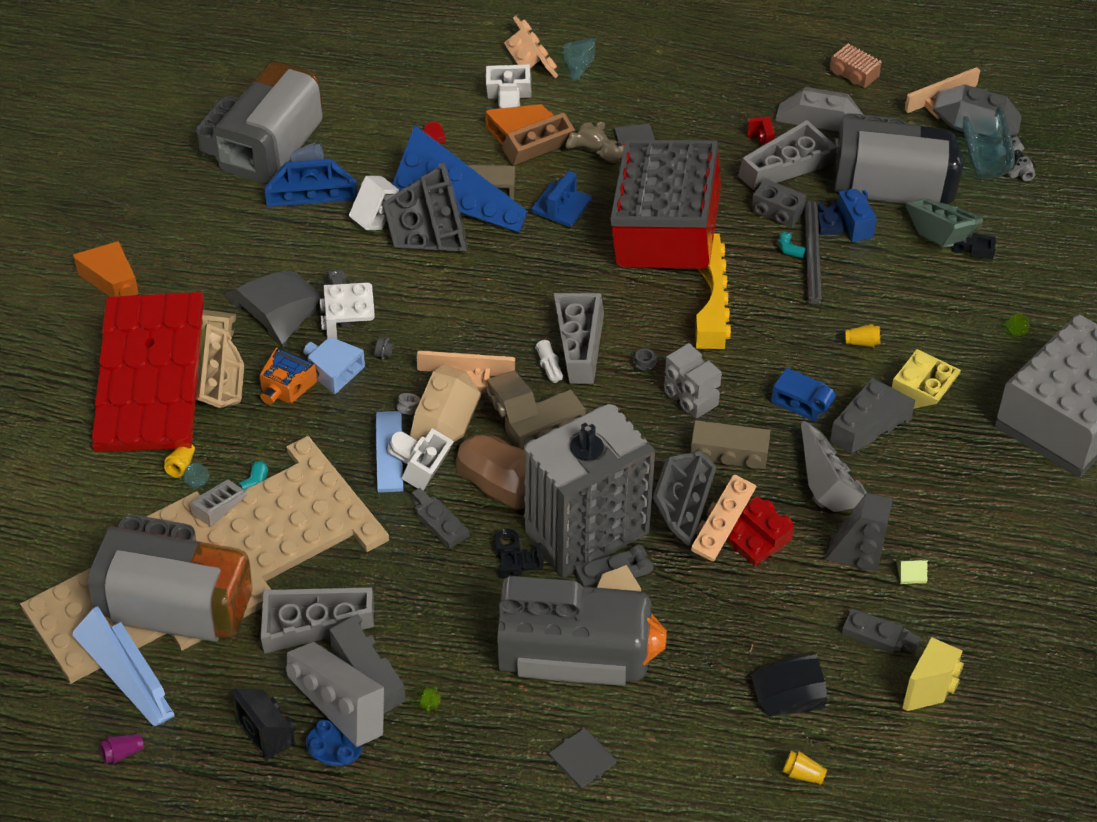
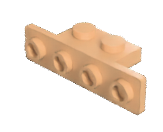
[504,16,559,78]
[905,67,980,119]
[417,351,515,394]
[691,475,756,561]

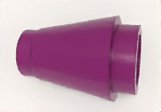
[99,733,144,764]

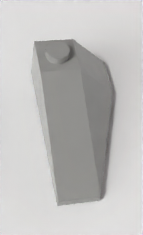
[801,421,867,512]

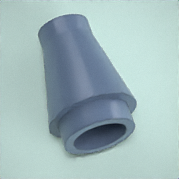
[290,142,324,162]

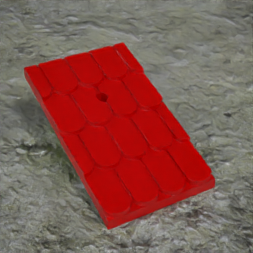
[92,292,204,452]

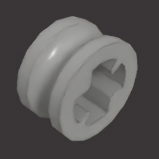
[397,393,421,415]

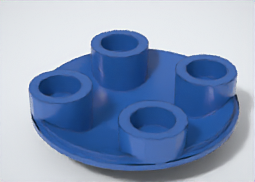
[306,720,362,766]

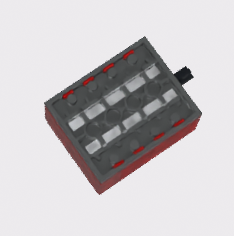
[611,140,721,269]

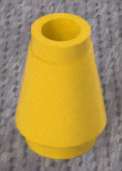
[846,324,880,348]
[164,445,195,478]
[782,751,827,785]

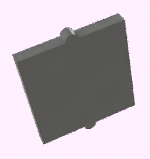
[614,123,655,144]
[549,728,617,789]

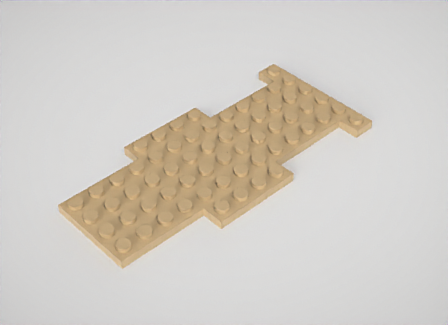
[20,436,389,684]

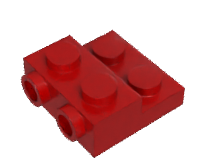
[726,496,794,567]

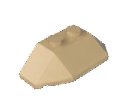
[196,323,244,408]
[410,365,481,442]

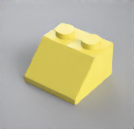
[902,637,964,711]

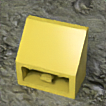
[892,349,961,409]

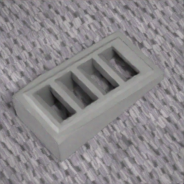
[190,479,247,527]

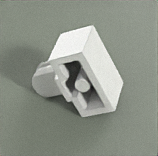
[486,64,531,108]
[349,176,399,230]
[387,428,454,491]

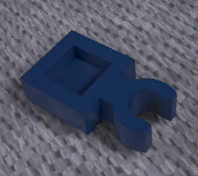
[818,201,844,235]

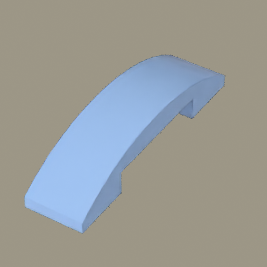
[376,411,403,492]

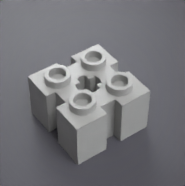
[664,343,722,419]

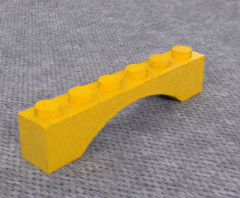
[695,234,731,349]

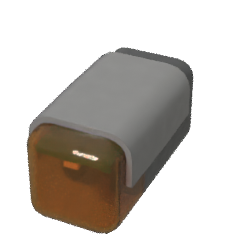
[196,61,323,183]
[88,515,253,642]

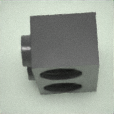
[751,179,806,228]

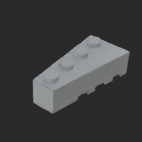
[554,293,604,384]
[261,587,374,654]
[286,642,384,747]

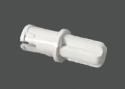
[535,340,563,383]

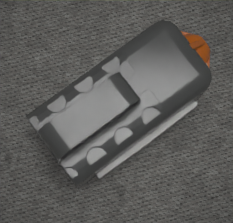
[498,576,667,686]

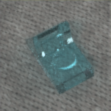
[563,38,596,80]

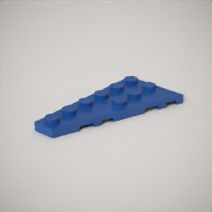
[392,125,528,234]

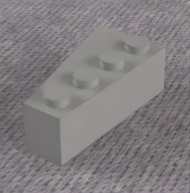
[738,120,838,190]

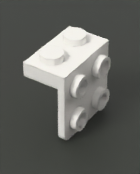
[320,283,375,339]

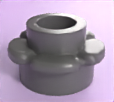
[374,337,394,360]
[633,348,657,371]

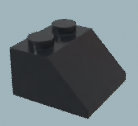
[231,688,296,761]

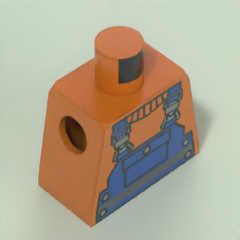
[260,347,317,405]

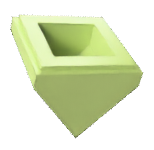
[896,560,927,584]

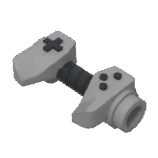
[995,136,1036,181]

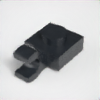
[953,233,996,259]

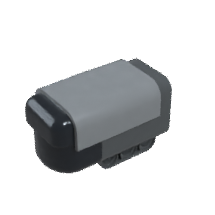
[834,113,963,204]

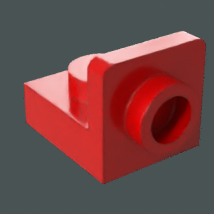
[747,117,775,146]

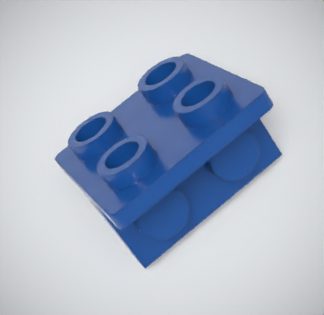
[532,171,592,227]

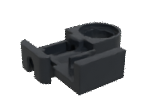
[495,528,543,579]

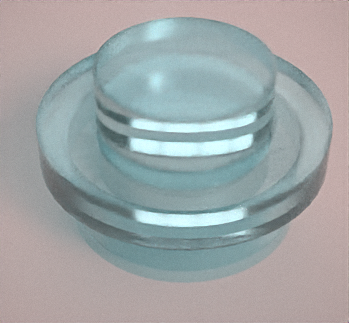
[184,463,210,488]

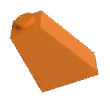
[485,104,554,145]
[73,241,139,297]

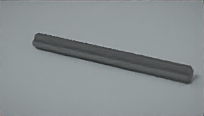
[805,201,822,305]

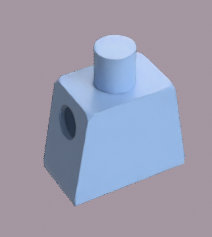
[304,338,365,394]

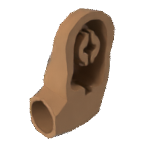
[455,434,525,511]

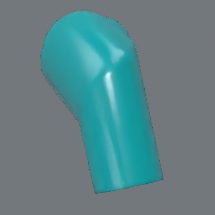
[777,231,806,259]
[238,461,268,490]

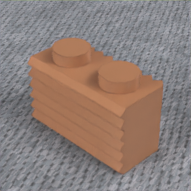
[830,43,882,88]

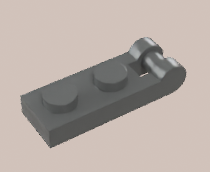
[575,545,653,588]

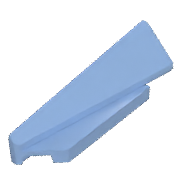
[73,606,175,726]

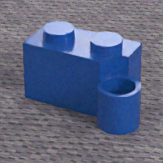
[836,189,877,242]
[771,368,836,422]

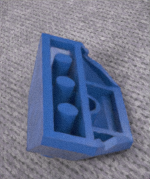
[265,159,357,207]

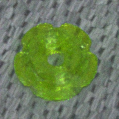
[1006,314,1030,336]
[420,686,442,713]

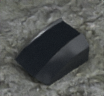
[751,651,827,716]

